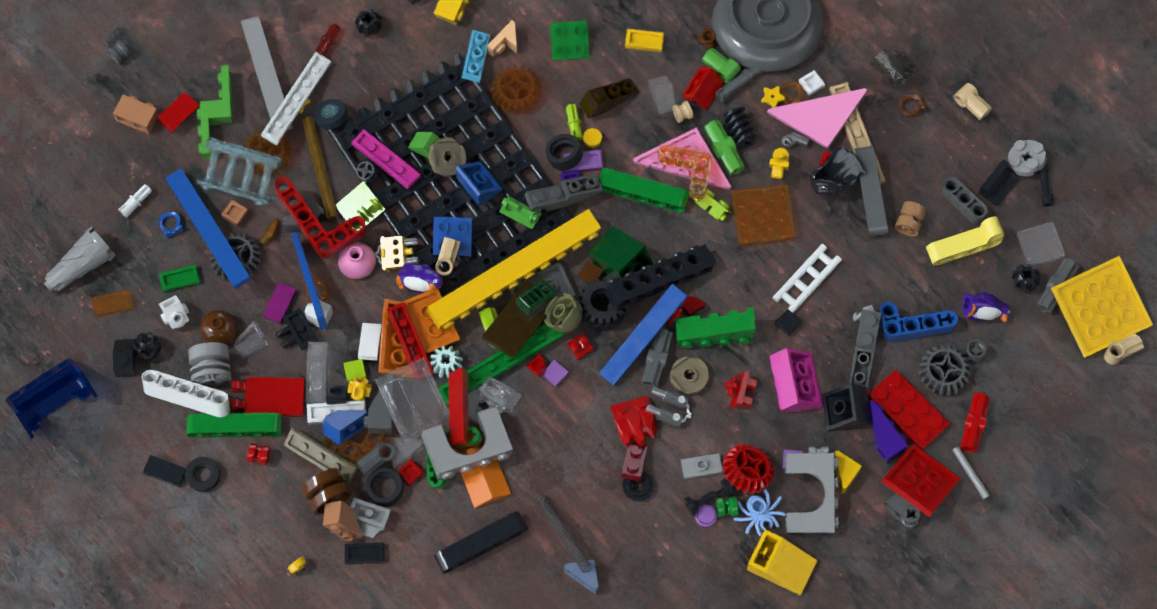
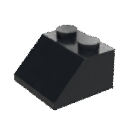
[822,383,871,431]

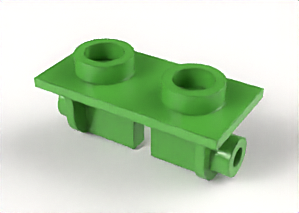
[499,196,542,229]

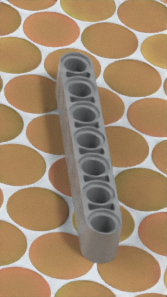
[241,16,293,130]

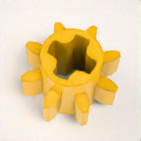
[347,377,372,401]

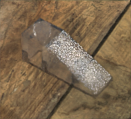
[306,342,329,404]

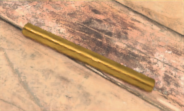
[302,116,338,220]

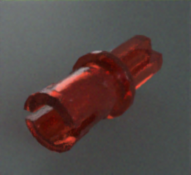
[314,23,341,57]

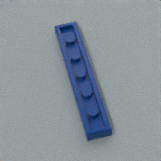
[291,232,327,330]
[599,284,688,386]

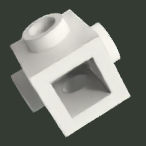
[159,295,189,329]

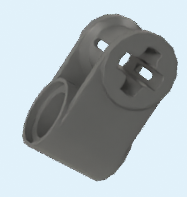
[884,493,920,528]

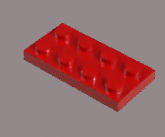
[868,369,950,450]

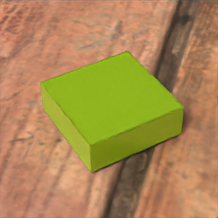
[343,359,366,383]

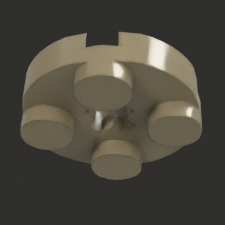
[429,138,466,176]
[670,356,709,396]

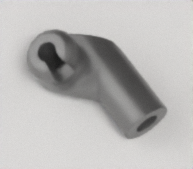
[781,132,810,148]

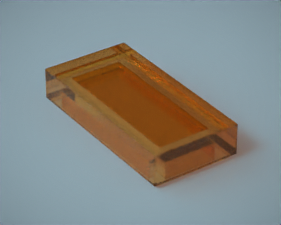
[91,290,133,317]

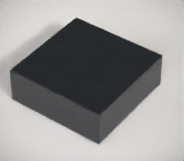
[774,309,802,337]
[326,385,346,405]

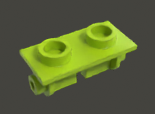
[693,188,732,222]

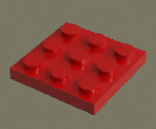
[882,444,961,517]

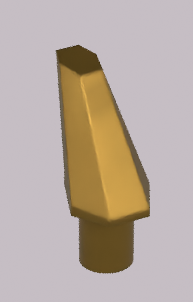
[259,218,280,245]

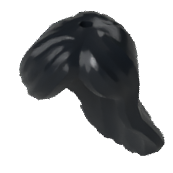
[810,147,865,197]

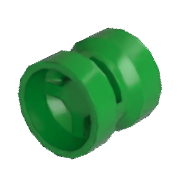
[716,496,738,517]

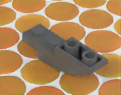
[524,174,603,212]
[849,309,881,389]

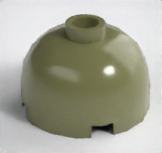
[544,293,583,333]

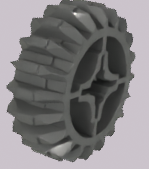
[209,232,261,282]
[919,344,971,396]

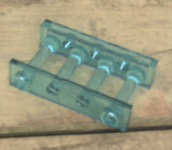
[196,138,283,206]

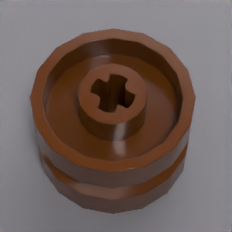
[301,468,352,515]

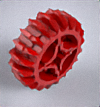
[722,443,775,495]

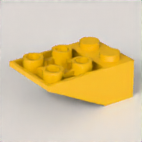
[747,530,817,596]

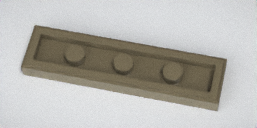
[283,428,358,485]

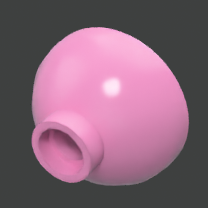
[338,242,376,279]

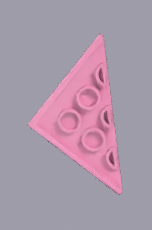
[767,88,867,149]
[633,127,731,190]

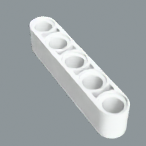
[141,370,230,417]

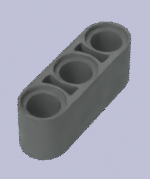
[941,177,988,225]

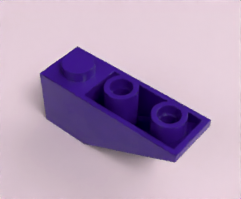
[869,400,907,464]

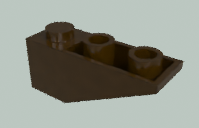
[579,78,640,118]

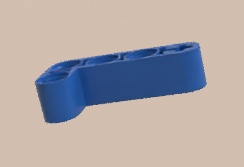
[879,302,958,342]

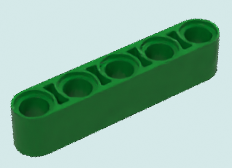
[598,168,690,213]
[186,413,282,438]

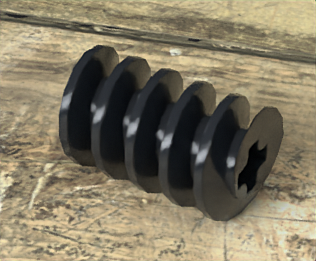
[724,107,757,149]

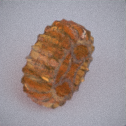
[491,65,541,114]
[241,128,292,178]

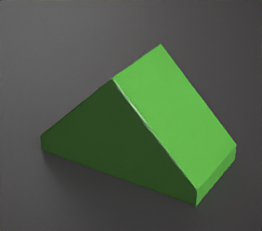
[408,132,447,158]

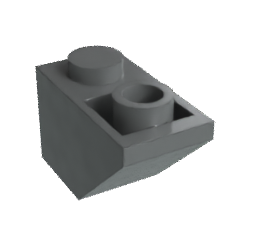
[282,196,326,233]

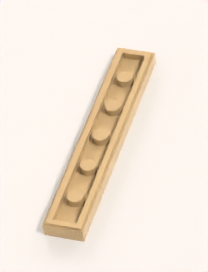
[829,82,885,184]

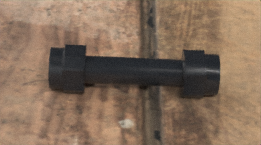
[1037,161,1054,207]

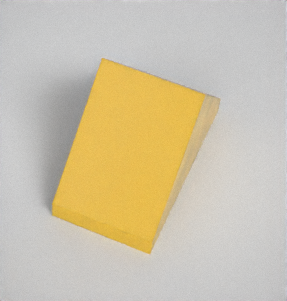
[834,451,862,494]

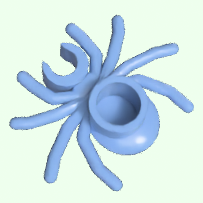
[734,489,786,536]

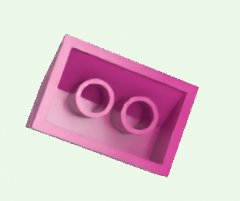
[769,348,823,412]

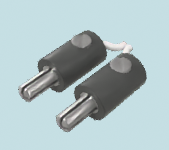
[646,387,692,428]

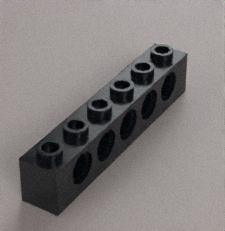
[604,244,716,311]

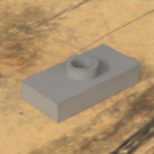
[680,453,723,480]

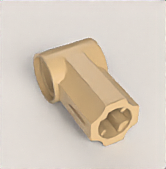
[953,83,992,120]
[436,237,460,276]
[1104,334,1144,365]

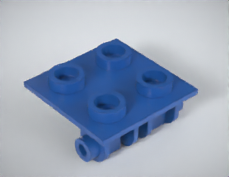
[433,217,473,256]

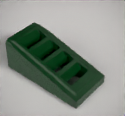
[515,280,557,317]

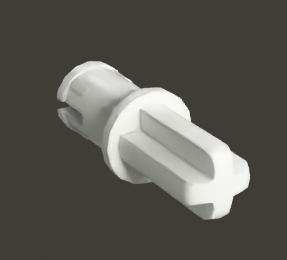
[118,184,152,218]

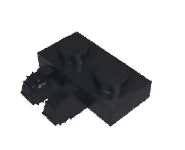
[275,308,318,351]

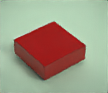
[396,459,424,486]

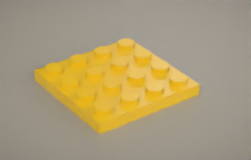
[1051,256,1153,358]

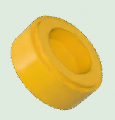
[583,128,602,148]
[287,556,307,574]

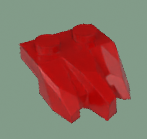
[610,396,658,447]

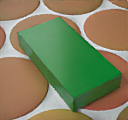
[159,265,201,293]

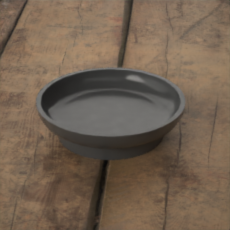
[712,0,824,71]

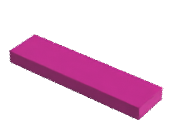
[351,129,421,190]

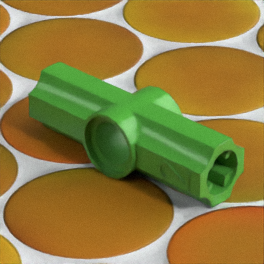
[704,120,745,175]

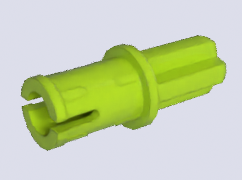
[566,104,583,141]

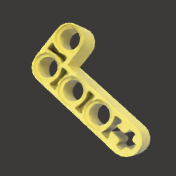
[926,216,1004,266]

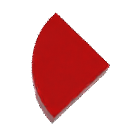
[683,296,705,316]
[526,353,546,378]

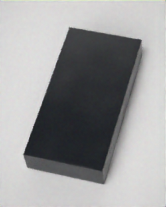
[143,455,186,487]
[345,542,385,565]

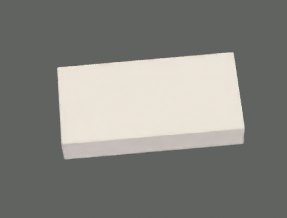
[358,323,382,360]

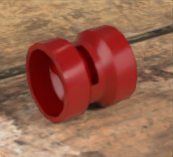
[247,443,271,466]

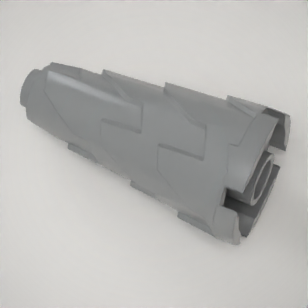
[44,227,116,292]

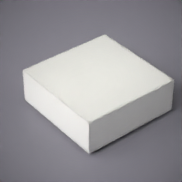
[799,70,825,96]

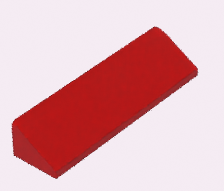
[449,368,469,447]

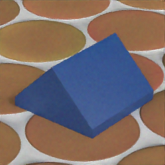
[456,161,503,206]

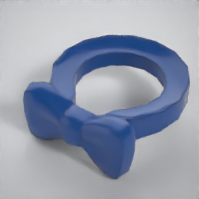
[158,212,184,239]

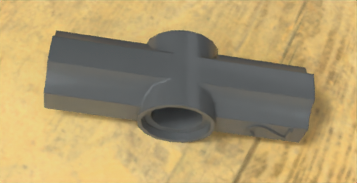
[1036,258,1079,314]
[641,328,673,388]

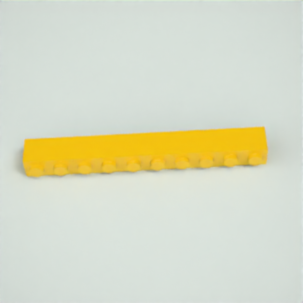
[427,209,601,330]

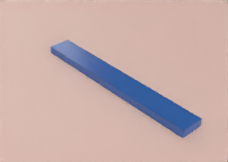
[165,169,251,290]

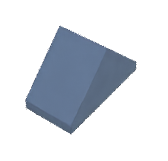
[564,560,598,595]

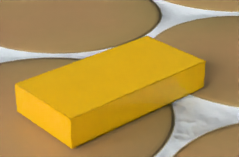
[625,29,664,52]

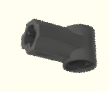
[356,442,395,476]

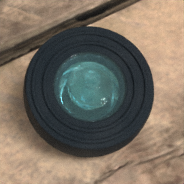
[314,99,348,129]

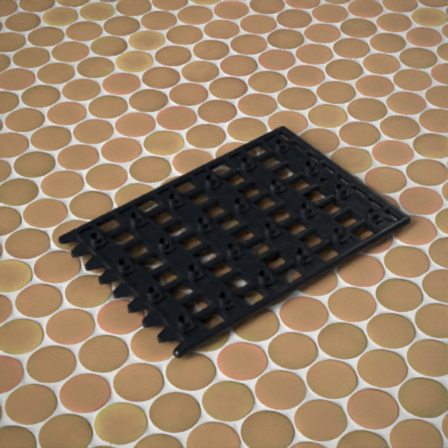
[327,53,573,298]

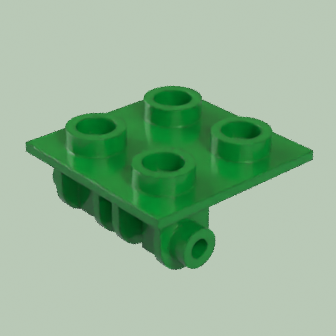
[550,20,589,60]

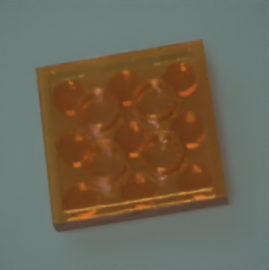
[731,184,795,246]

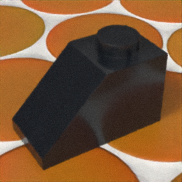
[113,339,136,377]

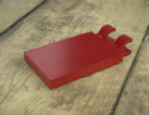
[231,377,305,417]

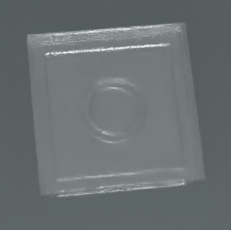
[1016,222,1066,267]

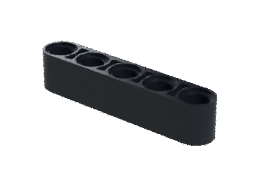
[434,511,528,574]

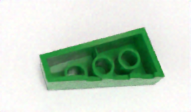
[675,307,756,349]

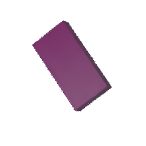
[263,282,296,325]

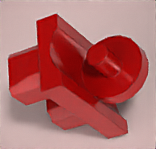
[723,371,757,409]

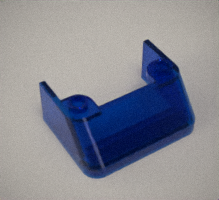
[6,358,98,439]

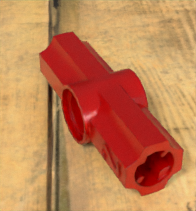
[960,393,990,453]

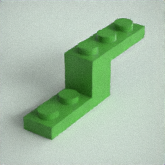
[197,65,233,160]

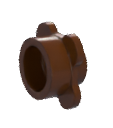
[697,28,717,49]

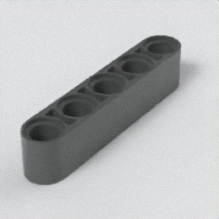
[855,145,889,237]

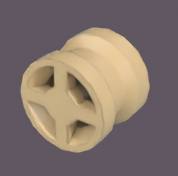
[672,101,693,123]

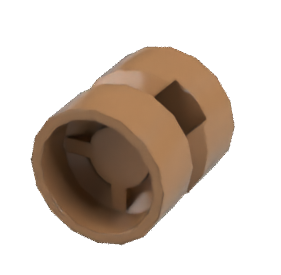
[895,201,927,236]

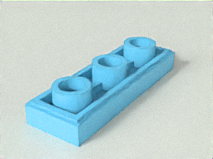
[461,30,490,83]

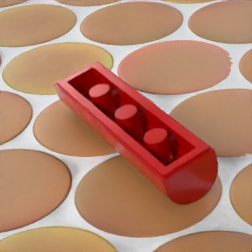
[386,302,434,381]

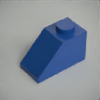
[323,410,367,445]

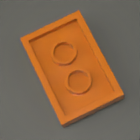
[402,289,460,354]

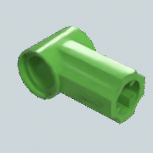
[702,48,741,83]

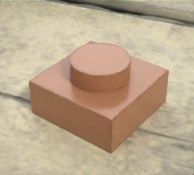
[221,200,248,227]

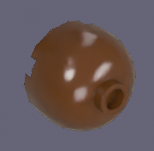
[200,310,239,346]

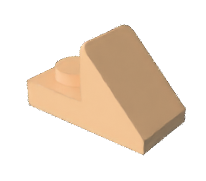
[487,20,517,58]

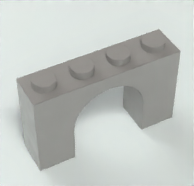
[422,407,513,480]
[785,453,838,533]

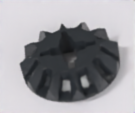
[622,471,654,501]

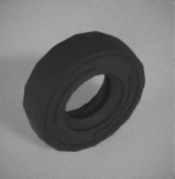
[185,457,221,492]

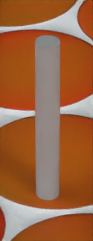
[952,446,990,500]

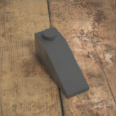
[364,373,393,434]

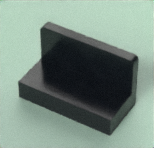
[979,159,1019,206]

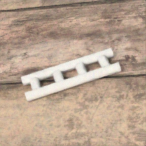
[772,244,842,313]

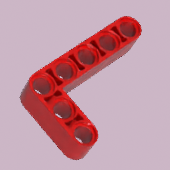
[274,177,366,259]

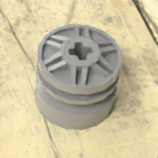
[188,342,232,387]

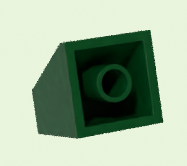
[588,226,654,290]

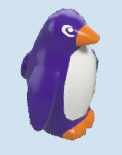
[396,264,444,294]
[962,292,1010,322]

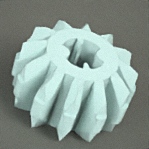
[430,345,462,379]

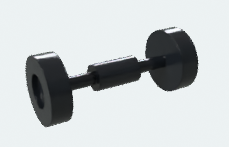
[683,478,734,516]

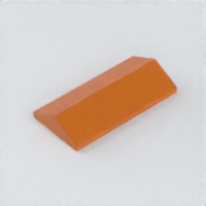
[378,298,415,379]
[454,425,511,509]

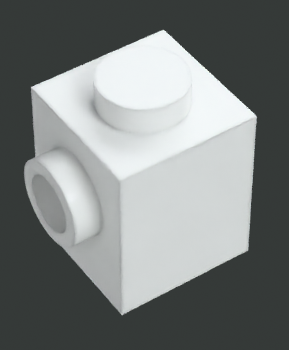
[305,301,333,330]

